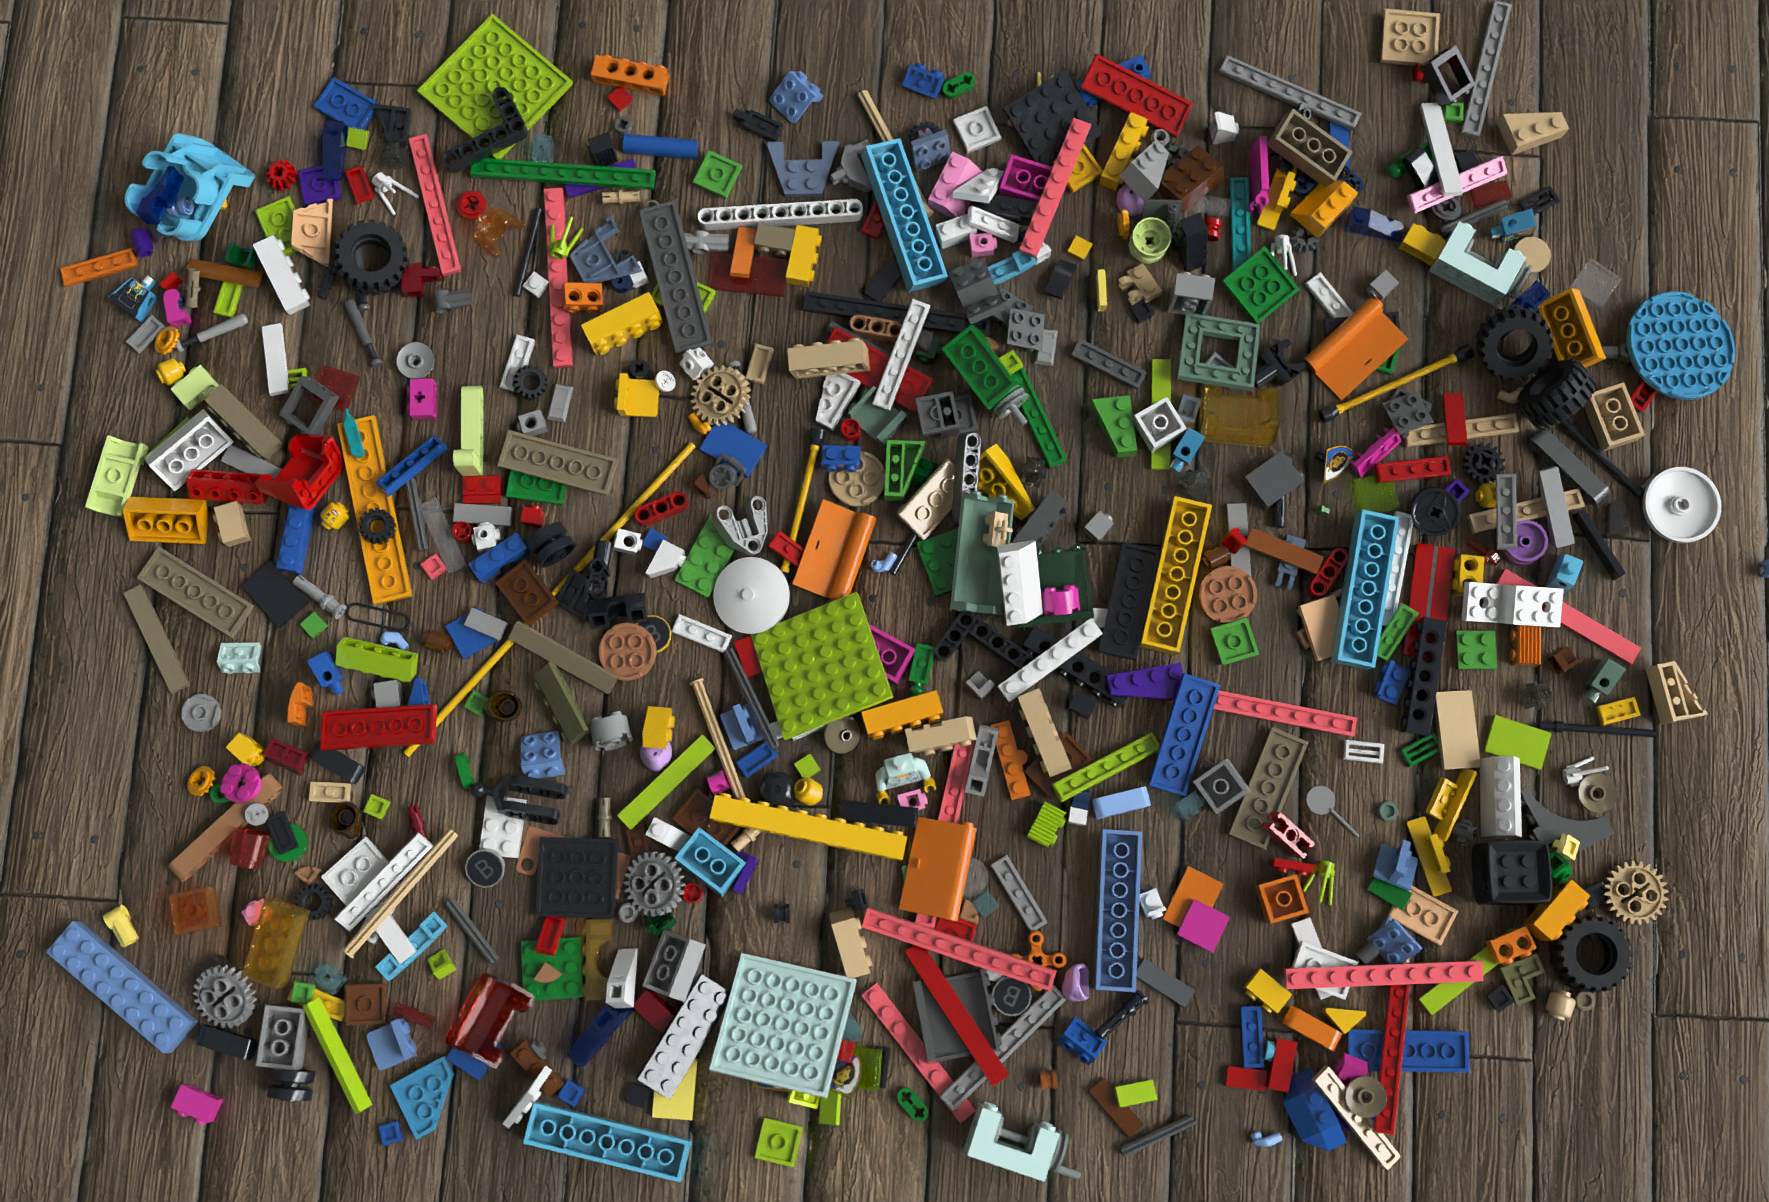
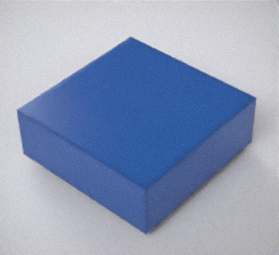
[642,528,668,553]
[557,1079,585,1107]
[378,1120,403,1146]

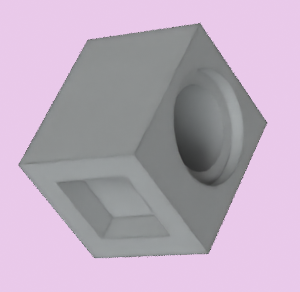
[1366,270,1399,301]
[517,409,548,436]
[1083,511,1114,543]

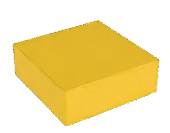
[1067,235,1093,261]

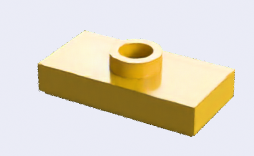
[1596,697,1641,726]

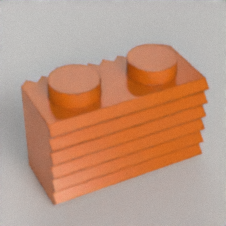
[1510,625,1541,667]

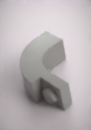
[965,724,999,797]

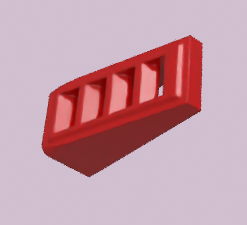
[1630,379,1658,413]

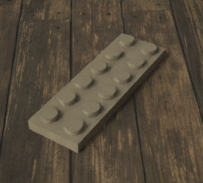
[497,430,618,496]
[137,546,255,638]
[1228,727,1309,850]

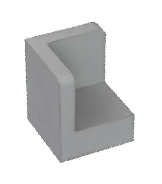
[965,671,995,700]

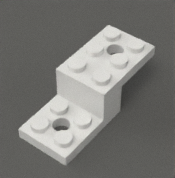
[1462,582,1563,627]

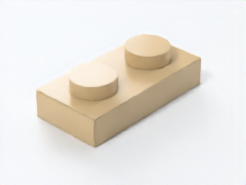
[309,782,351,803]

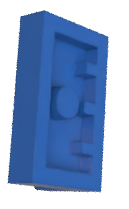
[902,62,946,99]
[821,445,861,472]
[1373,660,1411,706]
[1057,1017,1107,1065]

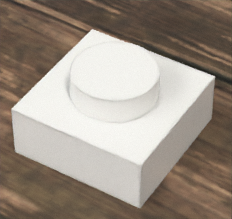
[523,272,549,298]

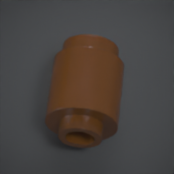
[1201,545,1231,570]
[422,631,452,655]

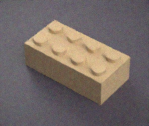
[787,338,870,379]

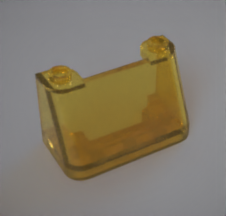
[1200,384,1281,447]

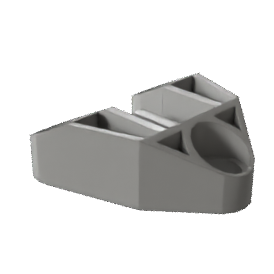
[712,496,768,556]

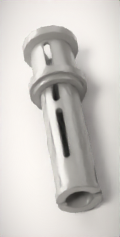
[293,575,347,619]

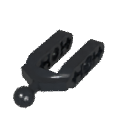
[470,775,568,825]

